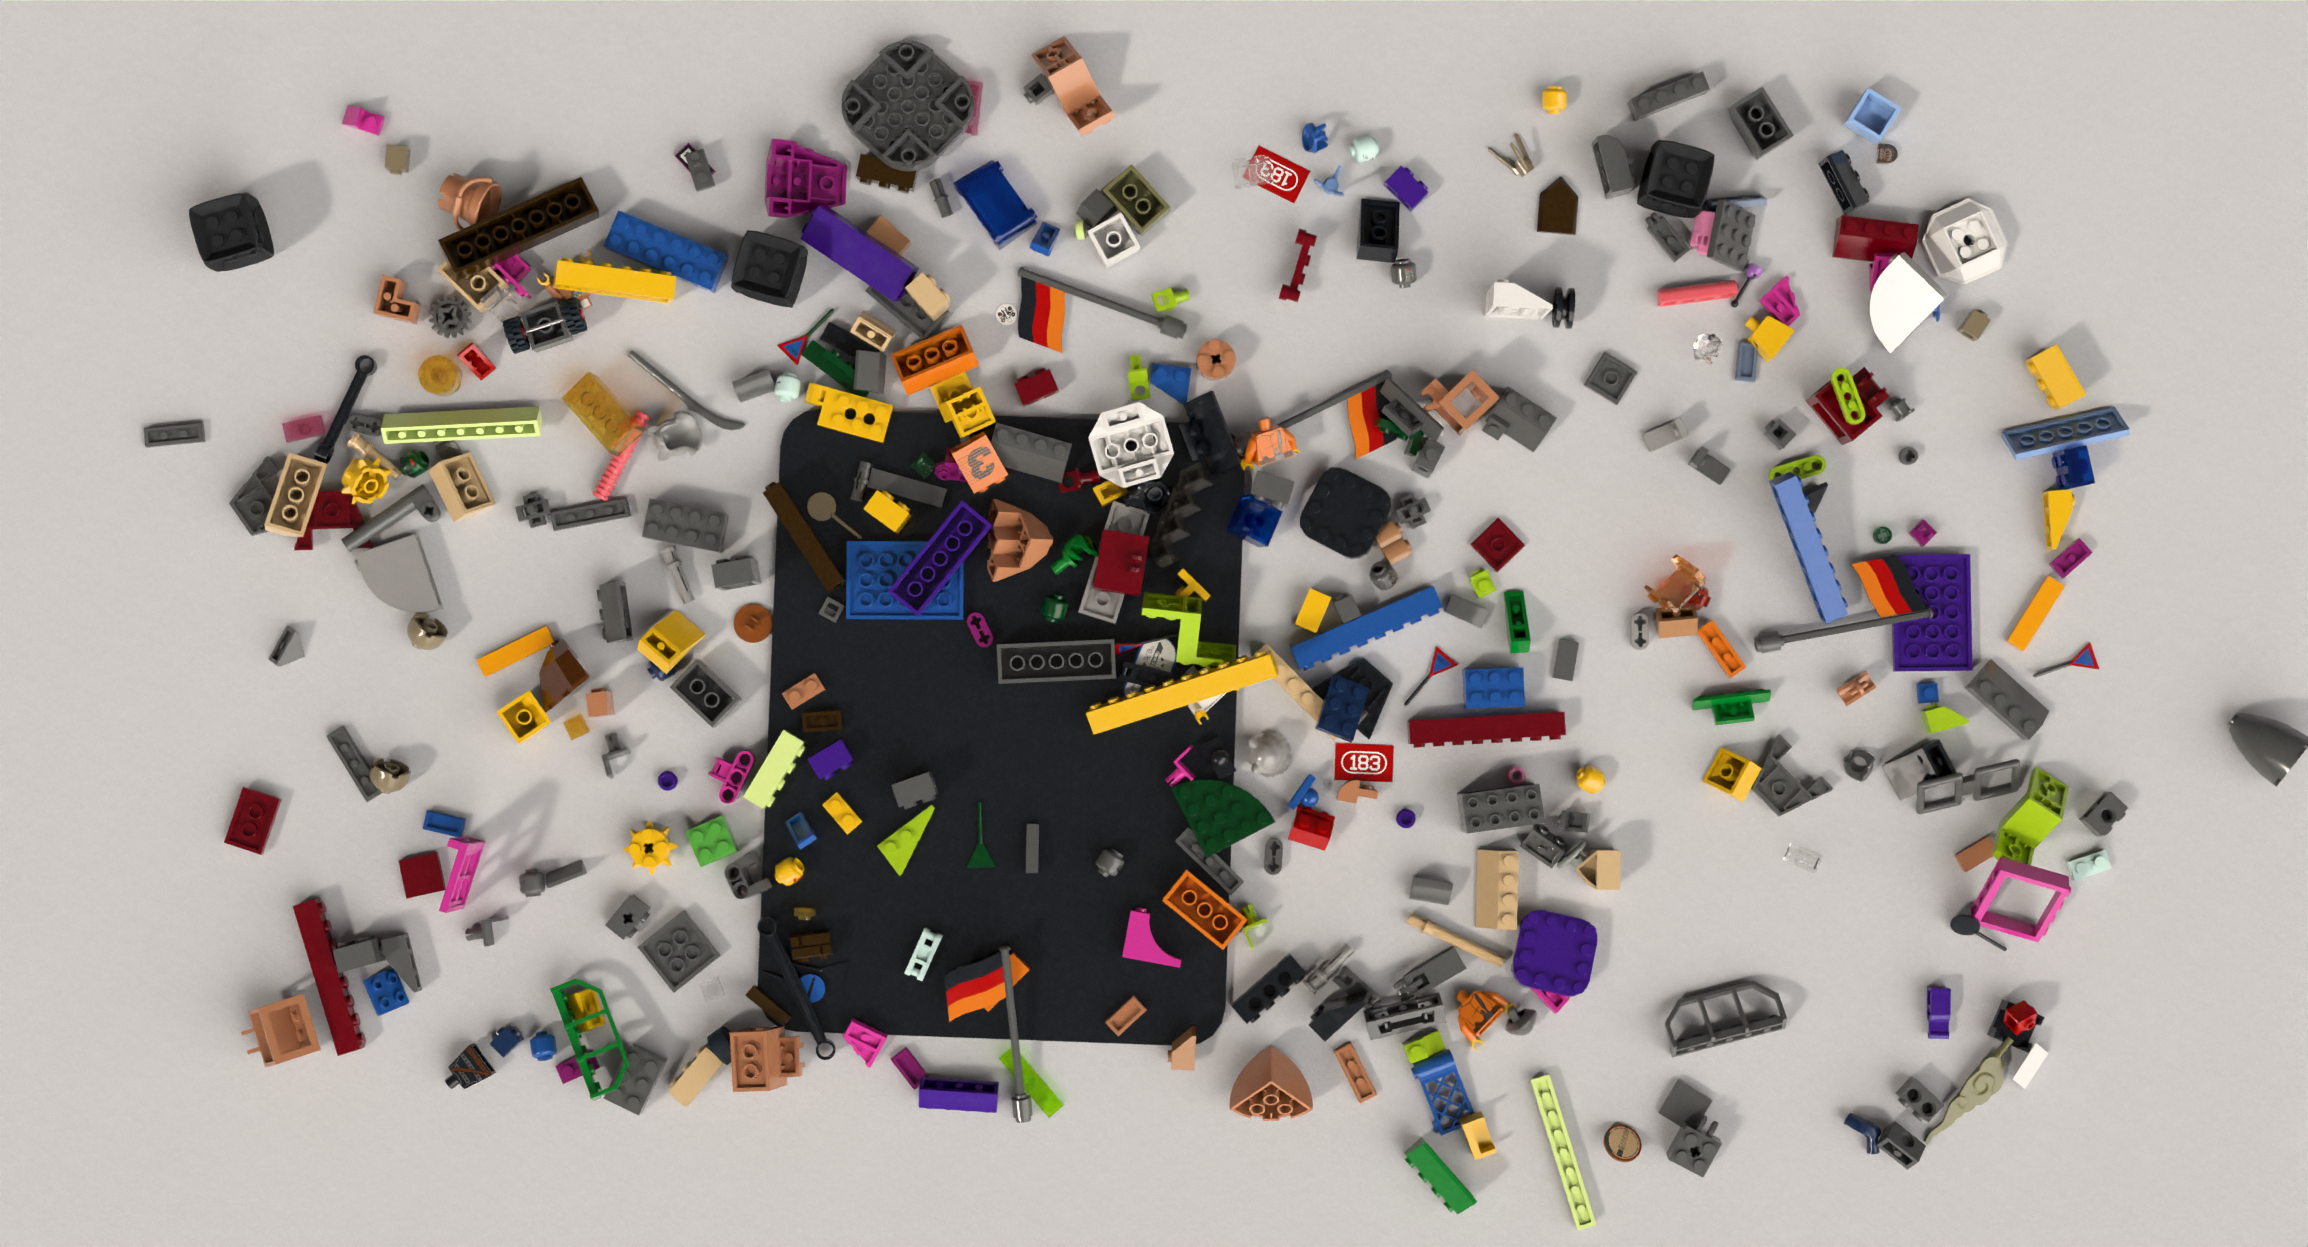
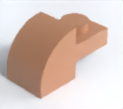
[1336,779,1378,804]

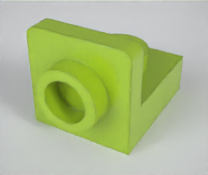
[1468,568,1496,599]

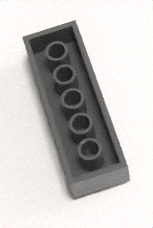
[997,639,1116,684]

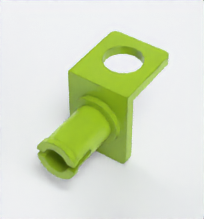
[1151,287,1190,312]
[1127,354,1151,401]
[1241,904,1268,950]

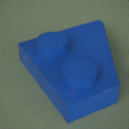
[1150,363,1191,406]

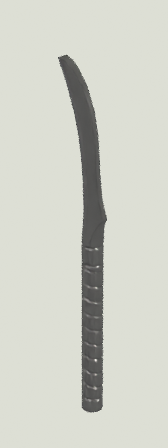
[628,350,745,430]

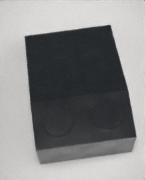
[1356,198,1400,263]
[1309,990,1372,1042]

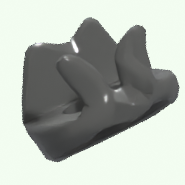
[1843,750,1875,782]

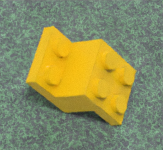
[929,372,996,438]

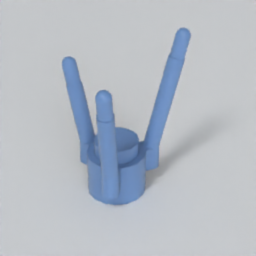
[1314,165,1344,197]

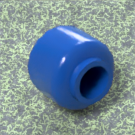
[530,1031,557,1061]

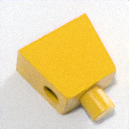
[1744,316,1795,362]

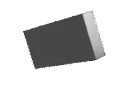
[1553,640,1579,681]

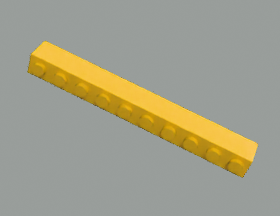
[1086,649,1279,735]

